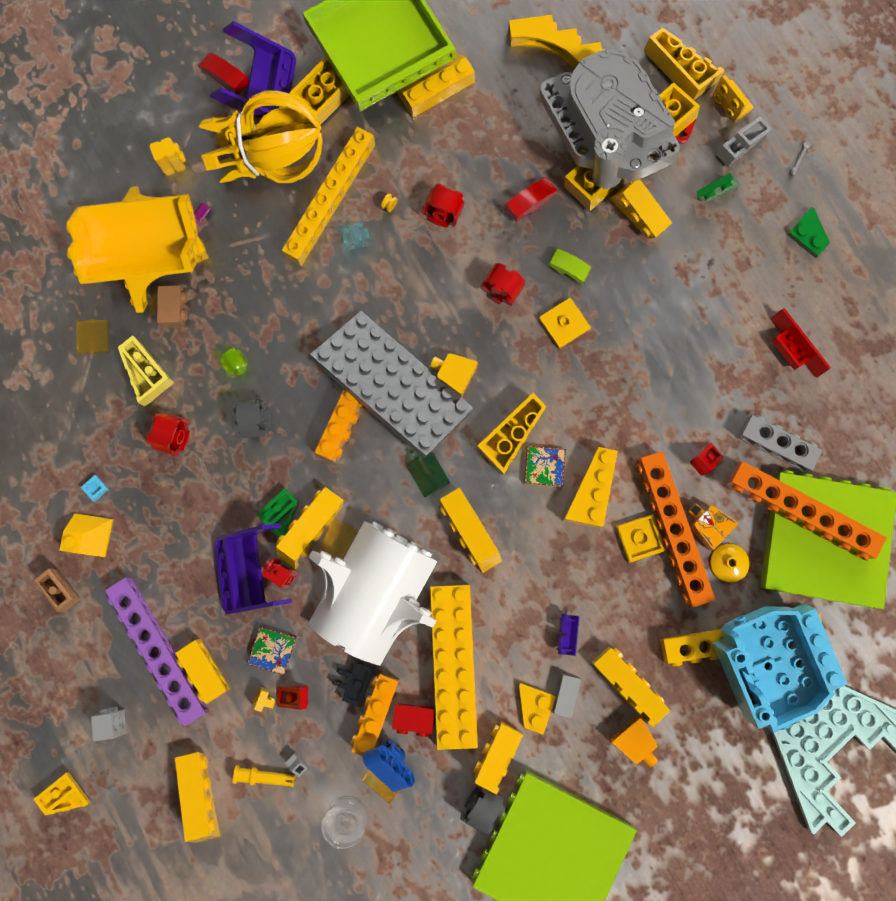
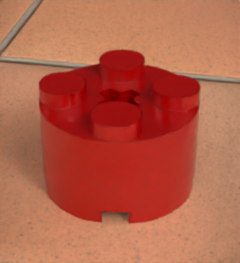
[422,184,465,228]
[480,263,525,306]
[146,413,190,456]

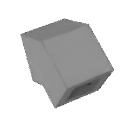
[285,752,308,777]

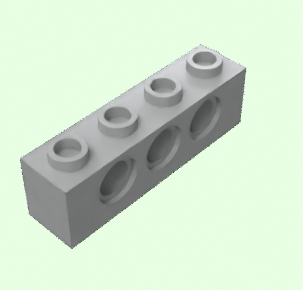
[737,415,823,473]

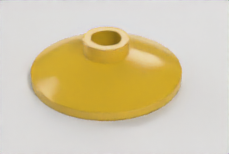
[710,544,749,583]

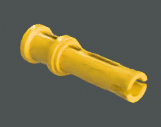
[233,765,296,787]

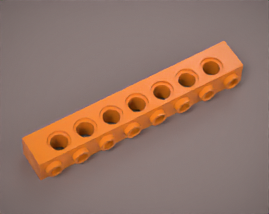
[637,451,715,608]
[727,461,887,561]

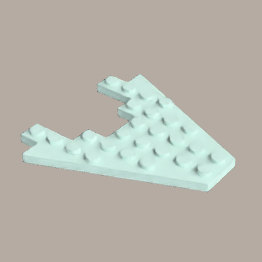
[772,664,896,837]

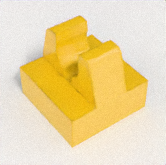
[252,687,275,712]

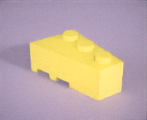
[118,336,174,407]

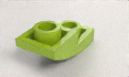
[548,248,591,284]

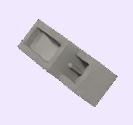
[716,117,772,167]

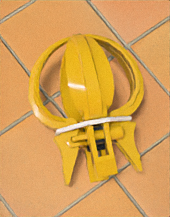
[199,91,323,183]

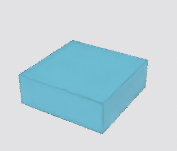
[80,475,109,502]

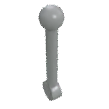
[790,142,811,175]

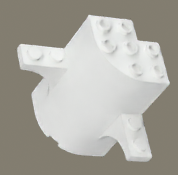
[308,521,437,666]

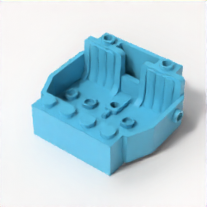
[713,604,848,733]

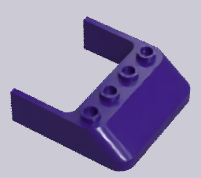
[210,21,296,118]
[214,524,292,614]

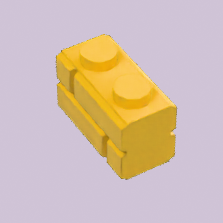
[149,137,186,176]

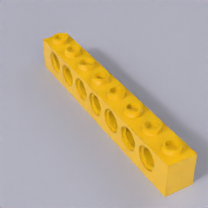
[282,127,375,266]
[660,613,822,667]

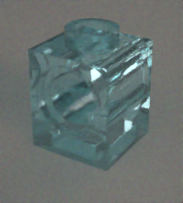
[341,222,370,250]

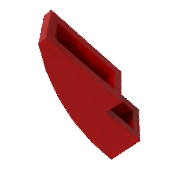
[198,52,249,95]
[505,177,558,223]

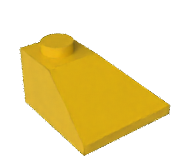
[59,514,113,557]

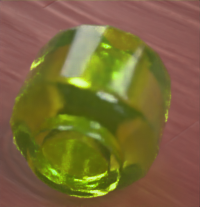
[220,347,249,377]

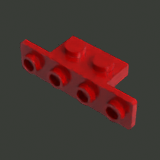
[771,308,831,378]

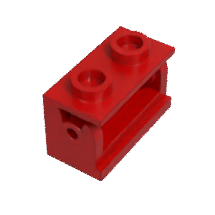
[262,558,299,589]
[392,703,435,737]

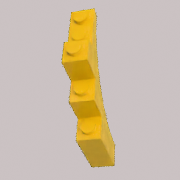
[508,15,605,68]

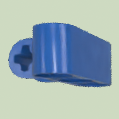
[363,739,415,792]

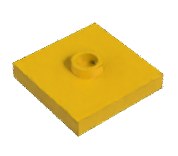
[539,298,591,349]

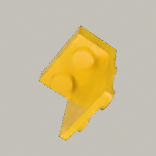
[713,75,754,122]

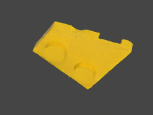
[519,683,556,735]
[33,772,91,815]

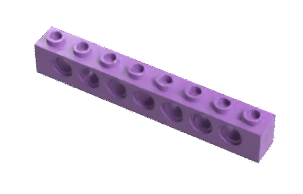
[105,578,210,727]

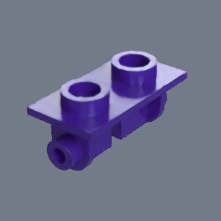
[556,614,580,656]

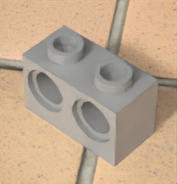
[91,707,127,741]

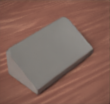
[552,674,581,718]

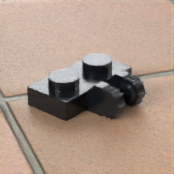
[331,662,375,707]

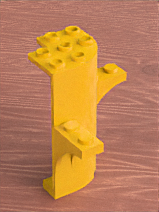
[66,186,199,313]

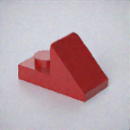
[690,443,724,476]
[277,686,308,710]

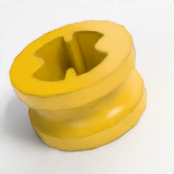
[381,193,398,213]

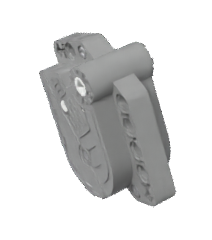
[540,48,680,189]

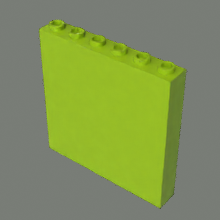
[303,0,456,111]
[760,470,896,609]
[471,770,637,901]

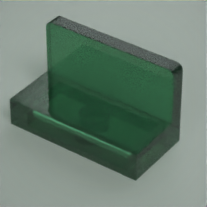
[407,451,450,497]

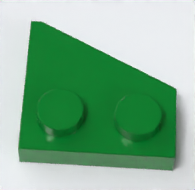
[696,172,739,201]
[787,207,830,258]
[257,488,299,538]

